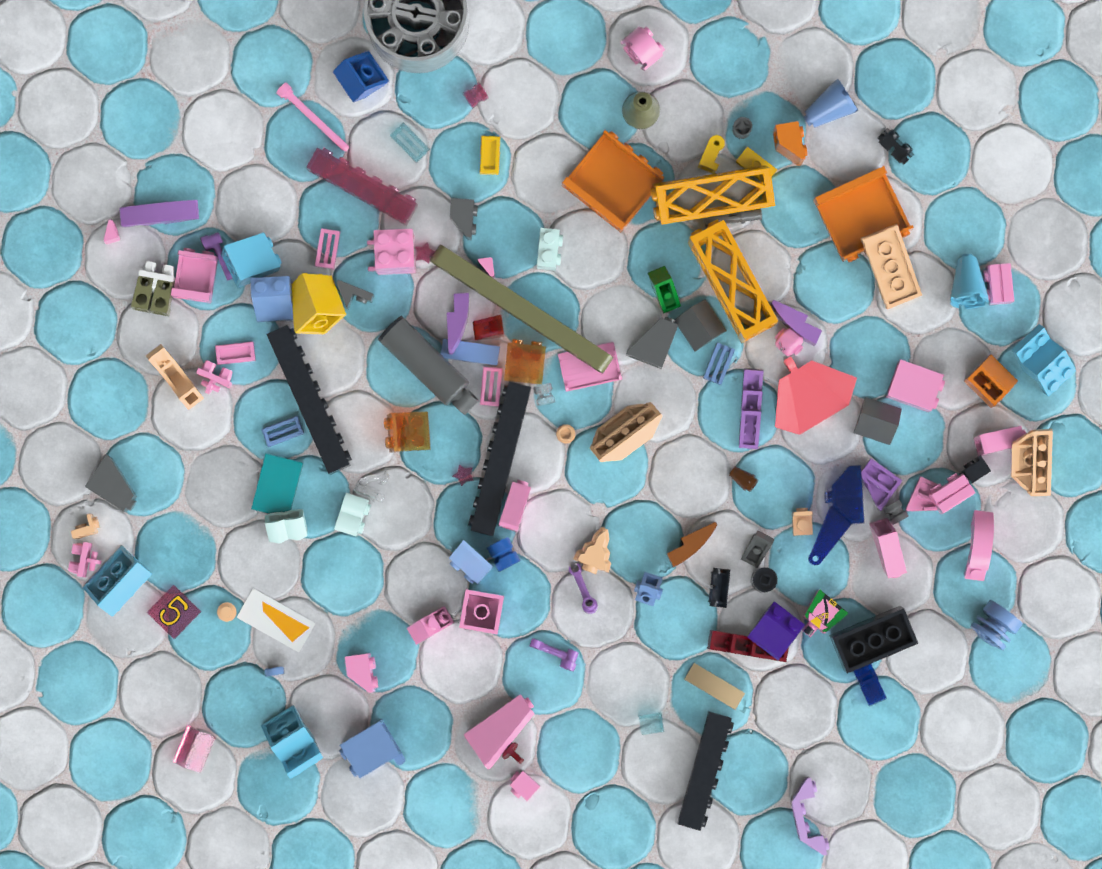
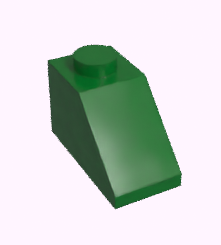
[647,266,681,313]

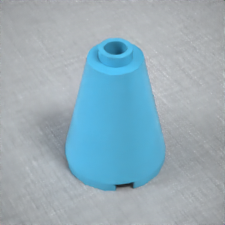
[950,254,989,309]

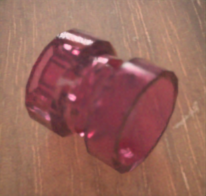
[463,82,489,108]

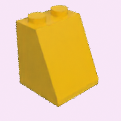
[291,273,346,335]

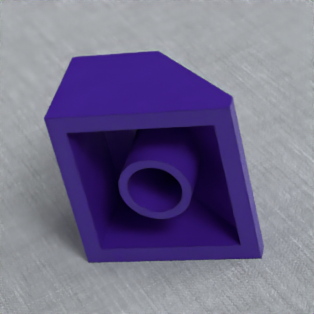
[747,601,805,660]

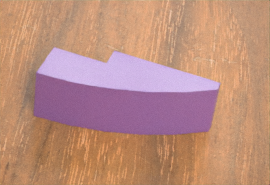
[447,293,469,355]
[770,300,822,346]

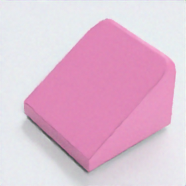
[104,220,120,244]
[477,257,495,279]

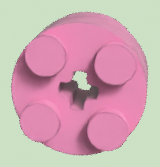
[621,26,665,71]

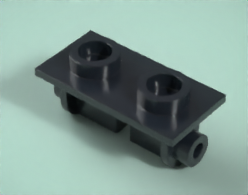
[877,128,915,165]
[708,568,730,608]

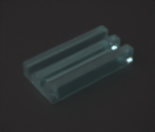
[390,122,430,163]

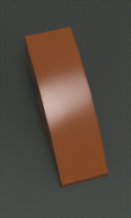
[666,522,717,567]

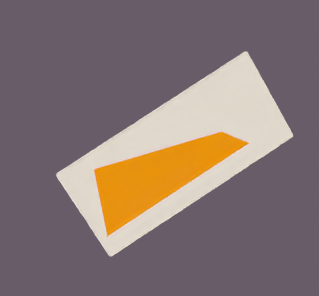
[237,588,315,652]

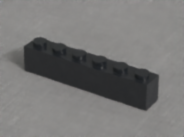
[677,711,734,831]

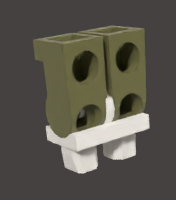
[131,261,175,317]

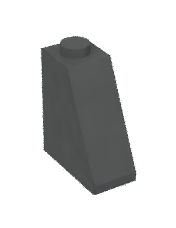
[626,317,678,369]
[85,455,137,513]

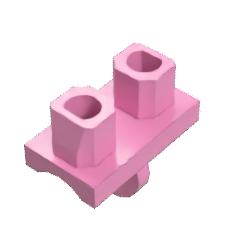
[196,360,233,394]
[68,542,102,577]

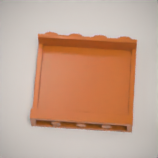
[562,130,664,233]
[813,166,914,263]

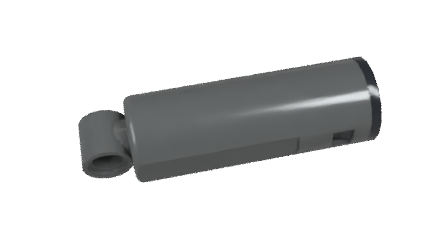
[378,315,479,415]

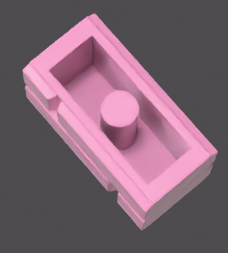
[983,263,1014,305]
[928,473,975,514]

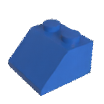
[332,51,390,103]

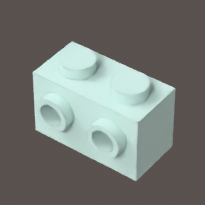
[537,228,563,271]

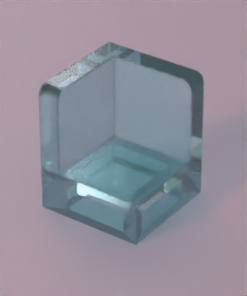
[638,712,664,735]

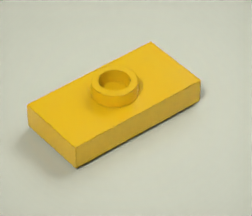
[736,146,777,181]

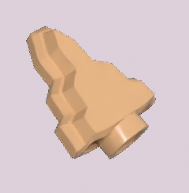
[573,527,611,574]

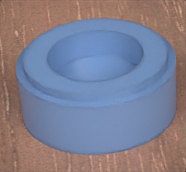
[264,666,284,677]

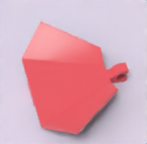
[775,356,857,435]

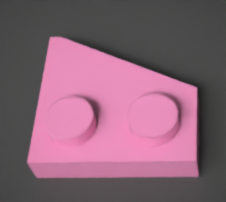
[905,476,938,512]

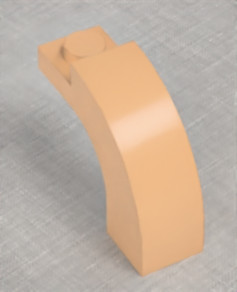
[146,344,204,410]

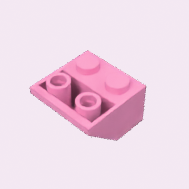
[345,653,378,693]

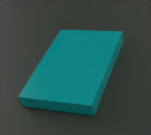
[251,454,303,514]

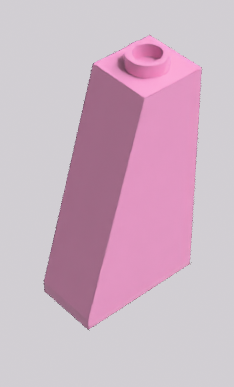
[464,694,534,770]

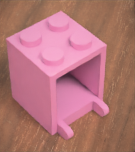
[367,229,416,275]

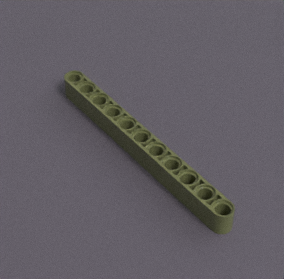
[429,245,613,374]

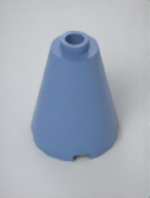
[804,79,858,127]

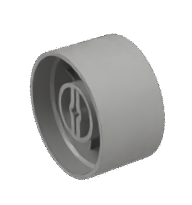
[364,0,469,73]

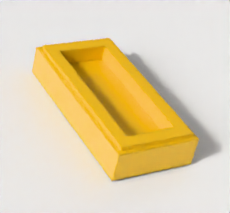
[480,136,500,175]

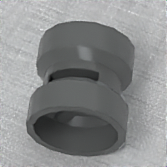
[732,117,752,139]
[883,499,909,525]

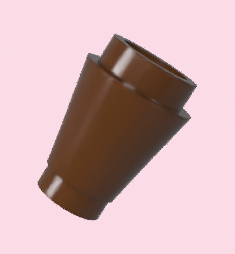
[729,466,759,492]

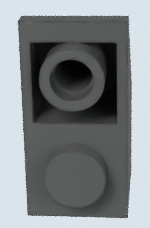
[450,198,478,240]

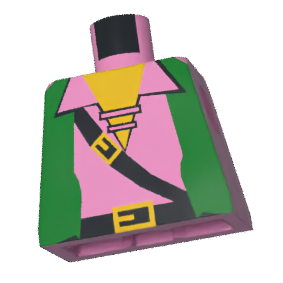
[802,589,848,637]

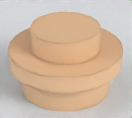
[556,424,576,444]
[217,602,237,622]

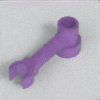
[200,232,232,281]
[569,563,598,614]
[530,638,579,672]

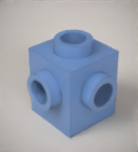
[634,572,663,606]

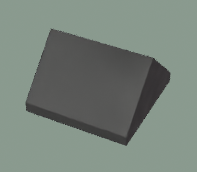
[675,299,727,352]
[854,397,902,445]

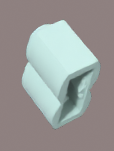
[334,493,371,537]
[265,509,307,543]

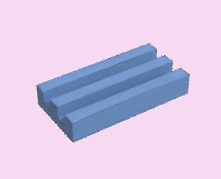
[703,342,735,385]
[261,416,304,447]

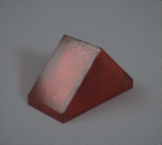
[473,315,504,340]

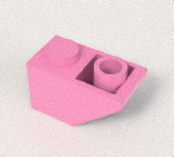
[407,606,454,645]

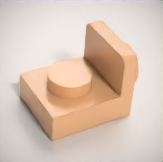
[792,508,813,536]
[71,514,100,540]

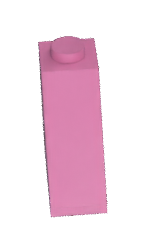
[973,426,1026,456]
[499,480,531,532]
[869,518,907,578]

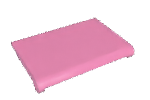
[558,342,622,392]

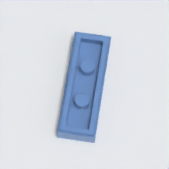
[441,339,500,366]

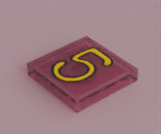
[147,585,202,639]

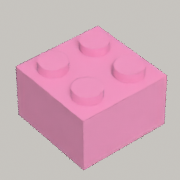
[459,590,504,634]

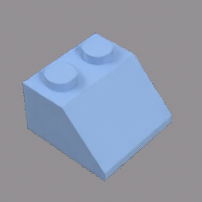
[449,540,493,584]

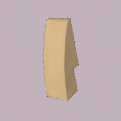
[684,663,745,710]

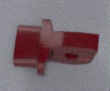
[502,742,524,764]

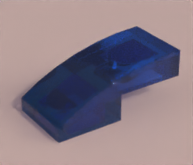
[853,664,887,707]

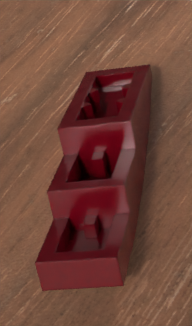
[707,630,789,662]

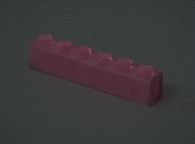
[306,148,418,226]

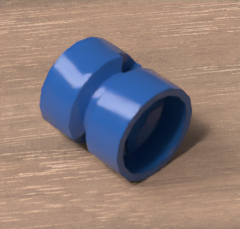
[487,537,521,572]

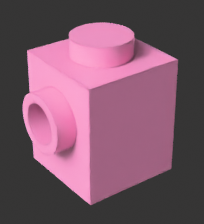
[510,770,540,801]

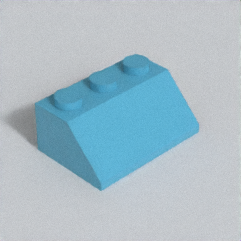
[83,545,152,617]

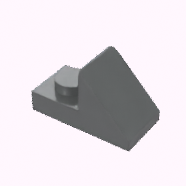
[337,280,375,310]
[741,530,775,568]

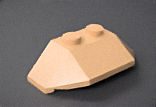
[590,402,662,462]
[1011,429,1053,496]

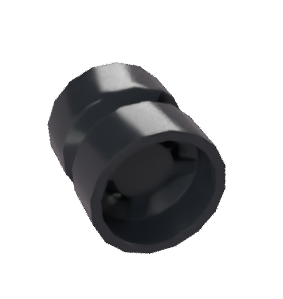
[751,567,778,593]

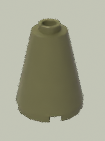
[622,91,660,129]

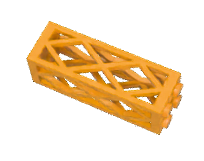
[650,165,775,225]
[688,219,778,343]

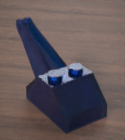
[808,465,865,566]

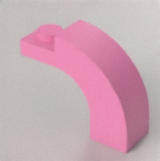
[964,510,994,581]

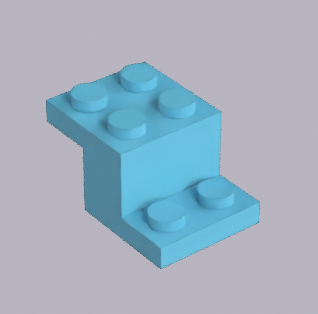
[1012,324,1076,396]
[261,705,324,779]

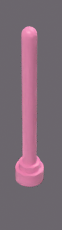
[276,82,349,151]

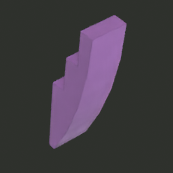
[120,200,199,227]
[739,368,764,449]

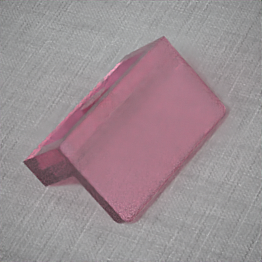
[173,726,215,773]

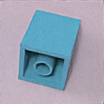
[221,233,282,289]

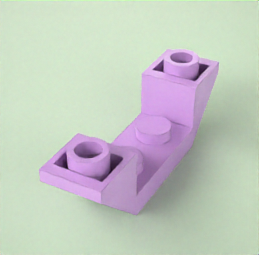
[791,777,829,856]

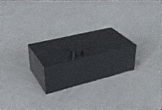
[829,606,918,674]

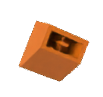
[772,121,807,166]
[964,354,1018,408]

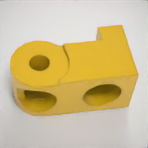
[698,135,725,174]

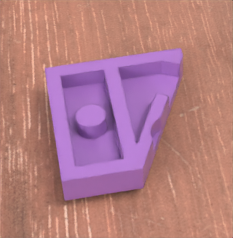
[859,459,902,511]

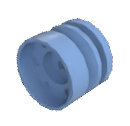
[970,600,1023,650]

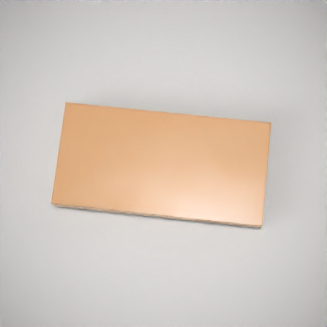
[861,224,922,309]

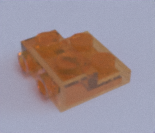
[504,339,546,385]
[384,412,431,453]

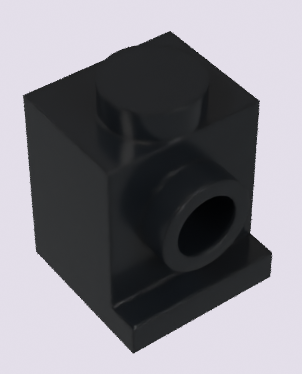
[959,455,991,484]

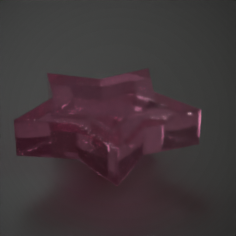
[415,242,435,264]
[452,465,474,487]

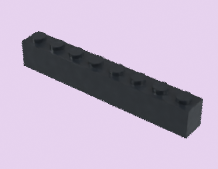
[266,325,352,475]
[468,381,531,536]

